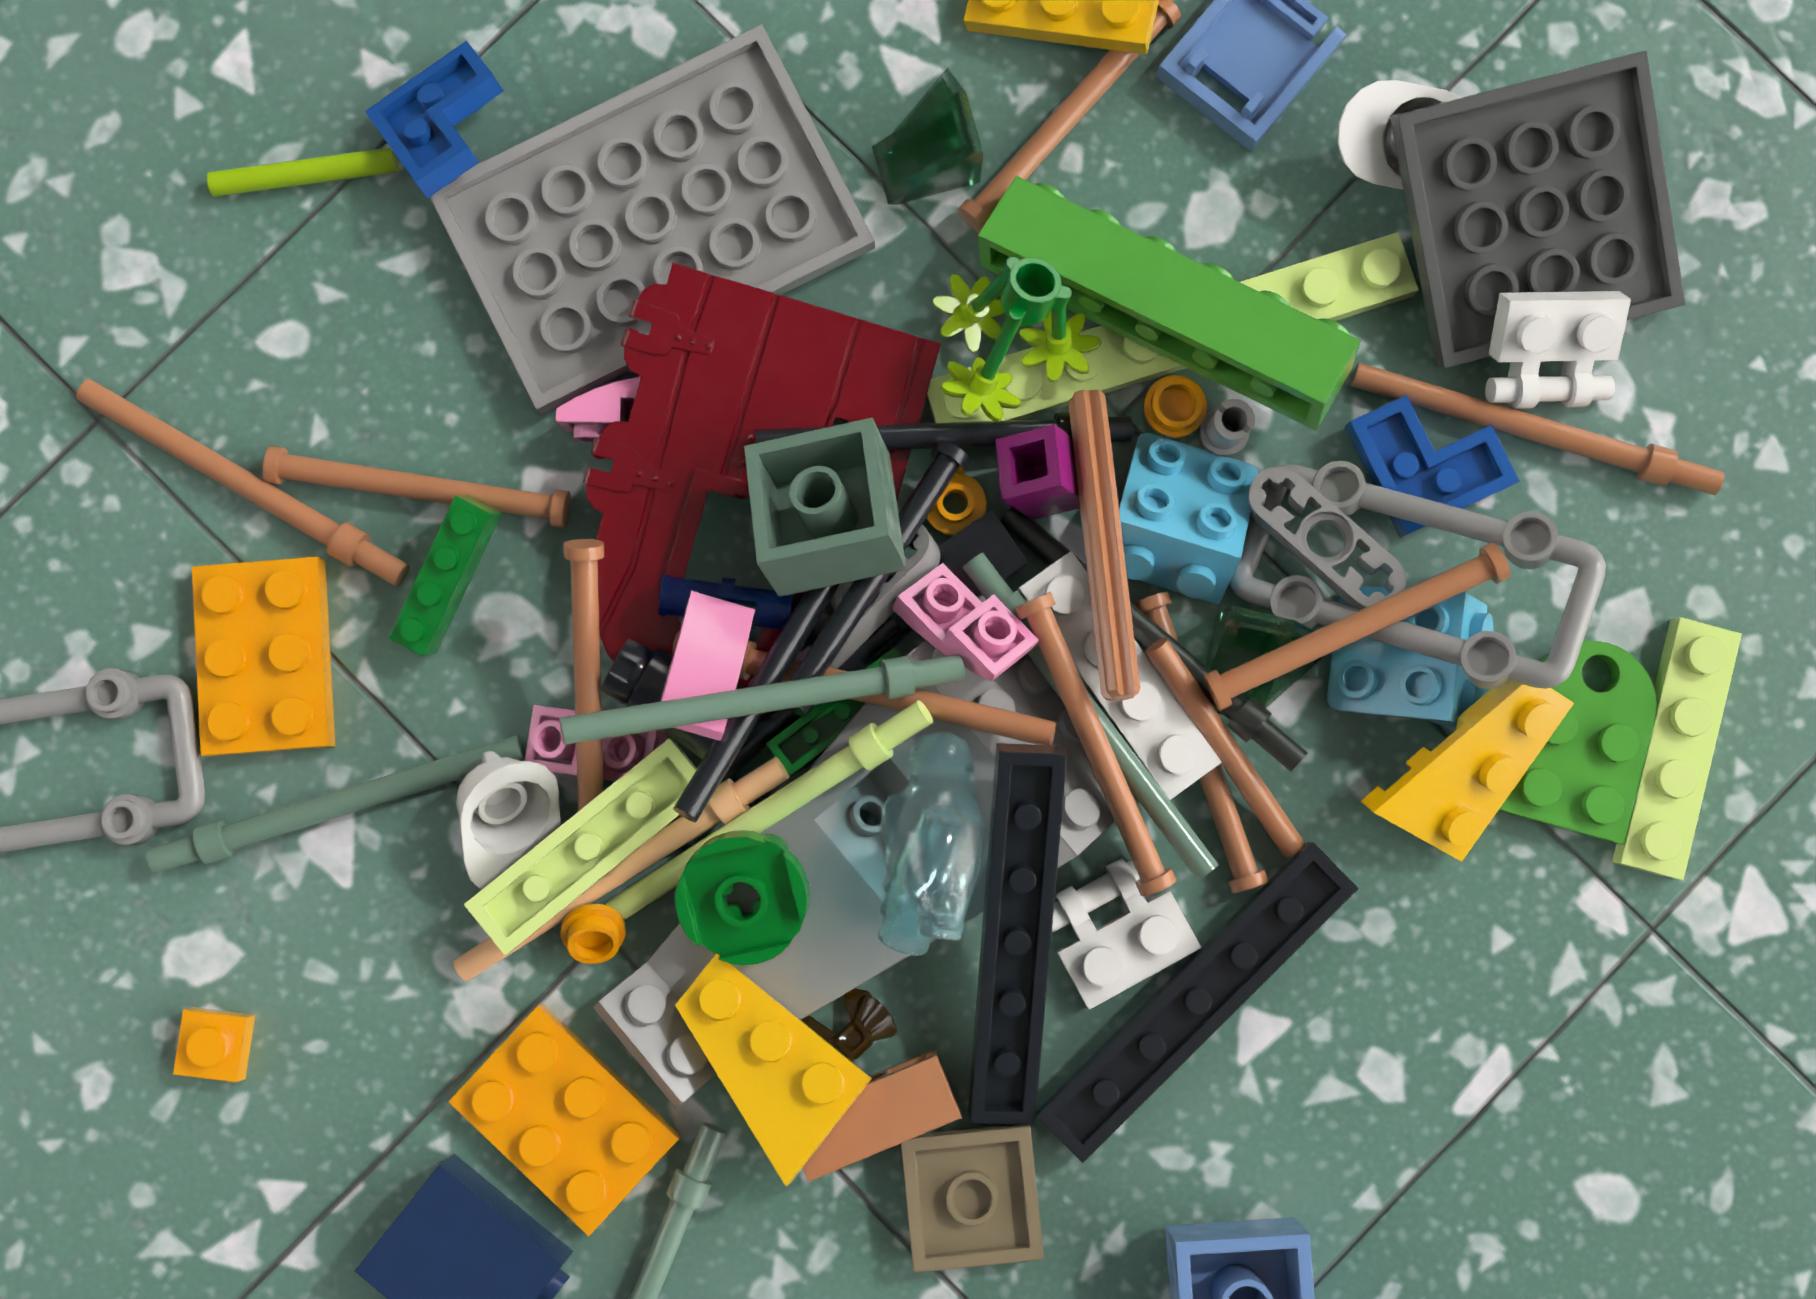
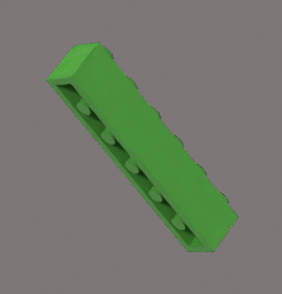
[978,176,1361,431]

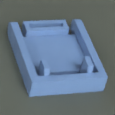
[1156,0,1347,152]

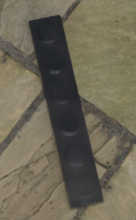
[968,743,1067,1125]
[1036,842,1359,1163]

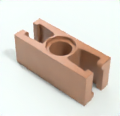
[803,1048,961,1182]

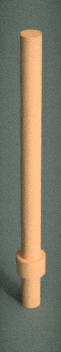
[453,757,790,982]

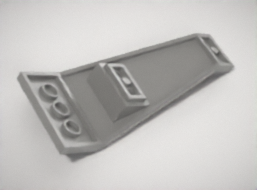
[593,596,1137,1108]

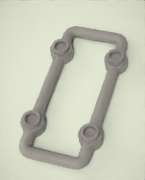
[1230,461,1606,689]
[0,668,205,853]

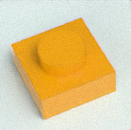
[173,1007,255,1083]

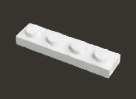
[1016,551,1222,800]

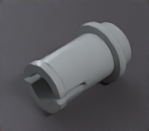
[1199,399,1255,457]

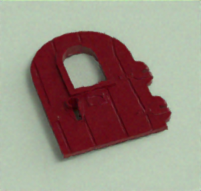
[582,263,941,719]

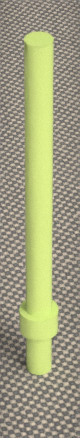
[605,700,933,920]

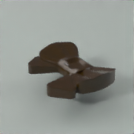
[802,988,897,1062]

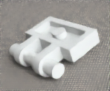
[1485,291,1631,409]
[1052,858,1202,1010]

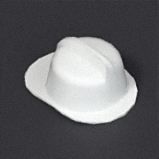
[1337,80,1462,190]
[456,751,561,890]

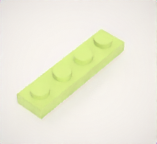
[1612,617,1742,880]
[464,738,697,956]

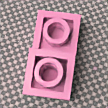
[556,377,641,443]
[892,563,1039,681]
[660,591,755,741]
[524,705,667,781]

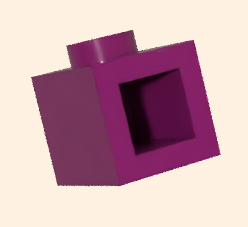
[995,424,1080,520]

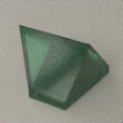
[872,68,984,205]
[1205,605,1324,715]

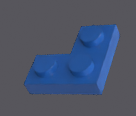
[365,40,504,199]
[1344,395,1520,538]

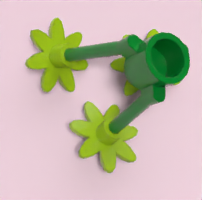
[932,257,1102,422]

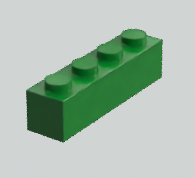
[388,495,502,657]
[766,647,902,776]

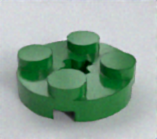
[675,830,810,965]

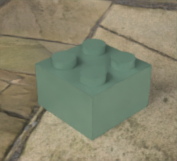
[744,417,906,597]

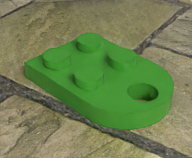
[1498,641,1657,845]

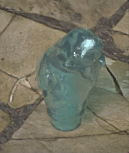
[877,731,984,956]

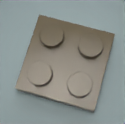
[901,1124,1044,1273]

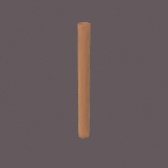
[1145,638,1305,857]

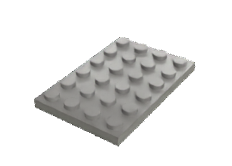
[430,24,875,415]

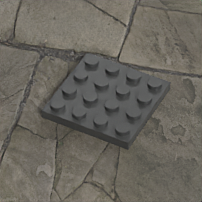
[1390,50,1685,368]

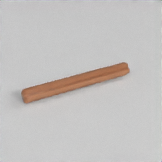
[1068,390,1140,701]

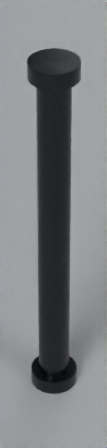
[789,440,970,716]

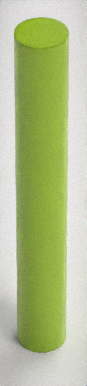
[207,147,399,197]

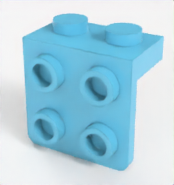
[1119,433,1258,605]
[1327,586,1494,728]

